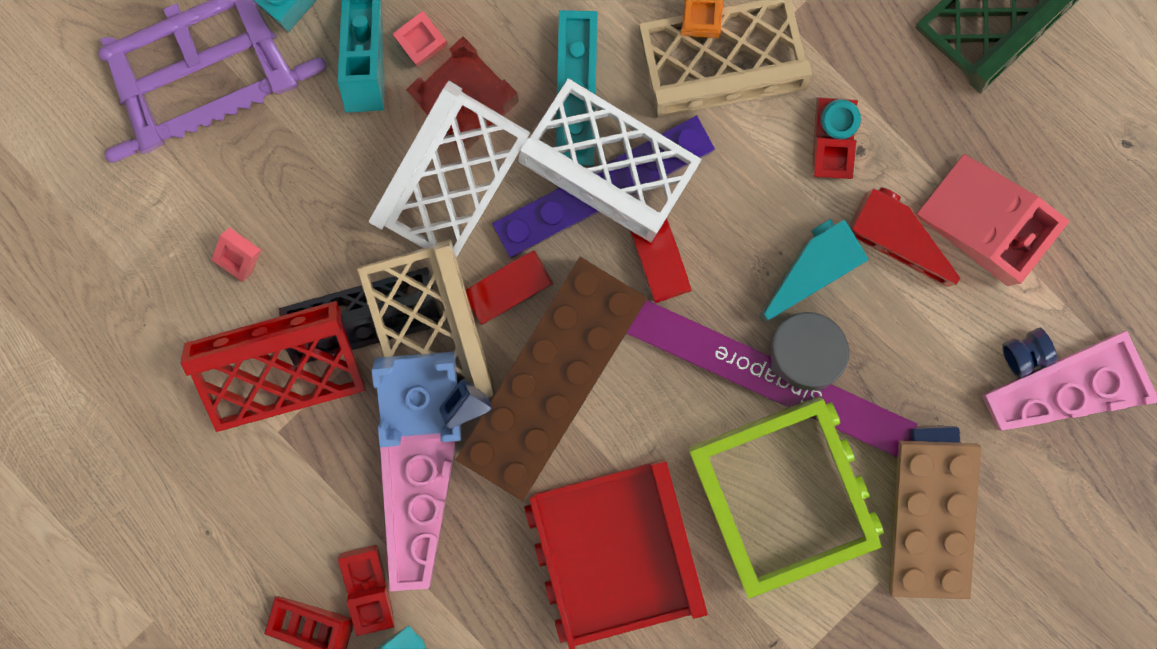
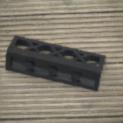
[279,267,444,366]

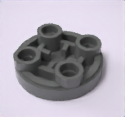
[770,312,849,391]

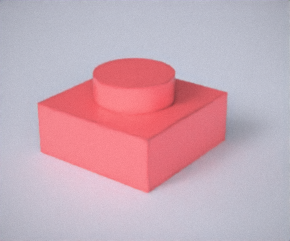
[392,11,448,68]
[212,227,261,282]

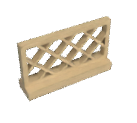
[639,0,812,118]
[357,239,494,398]

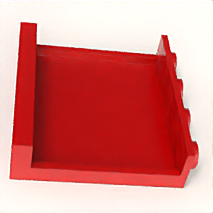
[524,459,708,649]

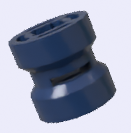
[1002,327,1057,378]

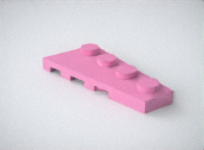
[981,331,1157,431]
[380,433,456,591]

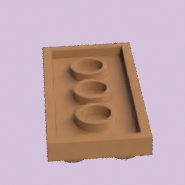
[889,441,981,599]

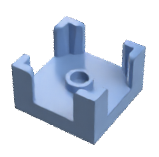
[372,351,461,447]

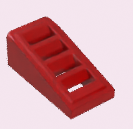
[264,596,353,649]

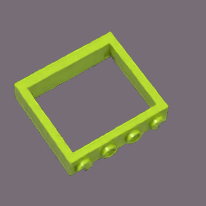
[688,396,884,599]

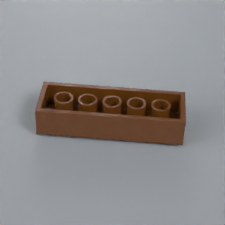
[455,256,648,502]

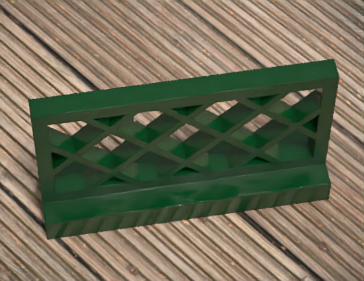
[915,0,1079,94]

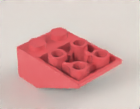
[916,154,1070,286]

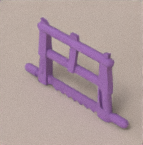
[98,0,326,163]

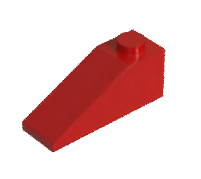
[849,187,960,287]

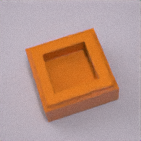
[681,0,723,39]

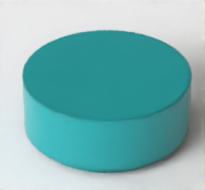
[820,99,861,139]

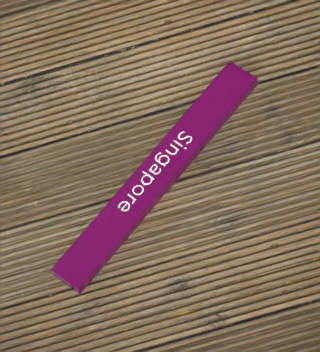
[626,300,917,457]

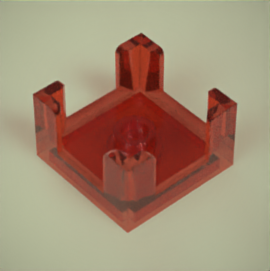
[406,36,519,151]

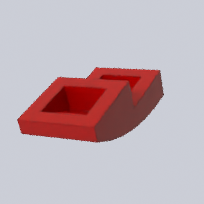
[813,97,858,179]
[629,218,692,304]
[466,250,554,325]
[338,545,395,637]

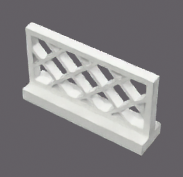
[518,79,702,243]
[368,81,530,257]

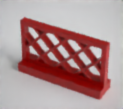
[180,301,365,432]

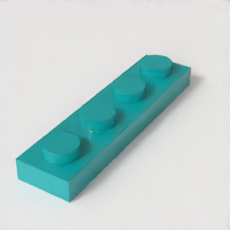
[556,10,598,167]

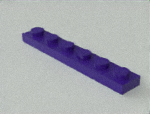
[492,115,715,258]

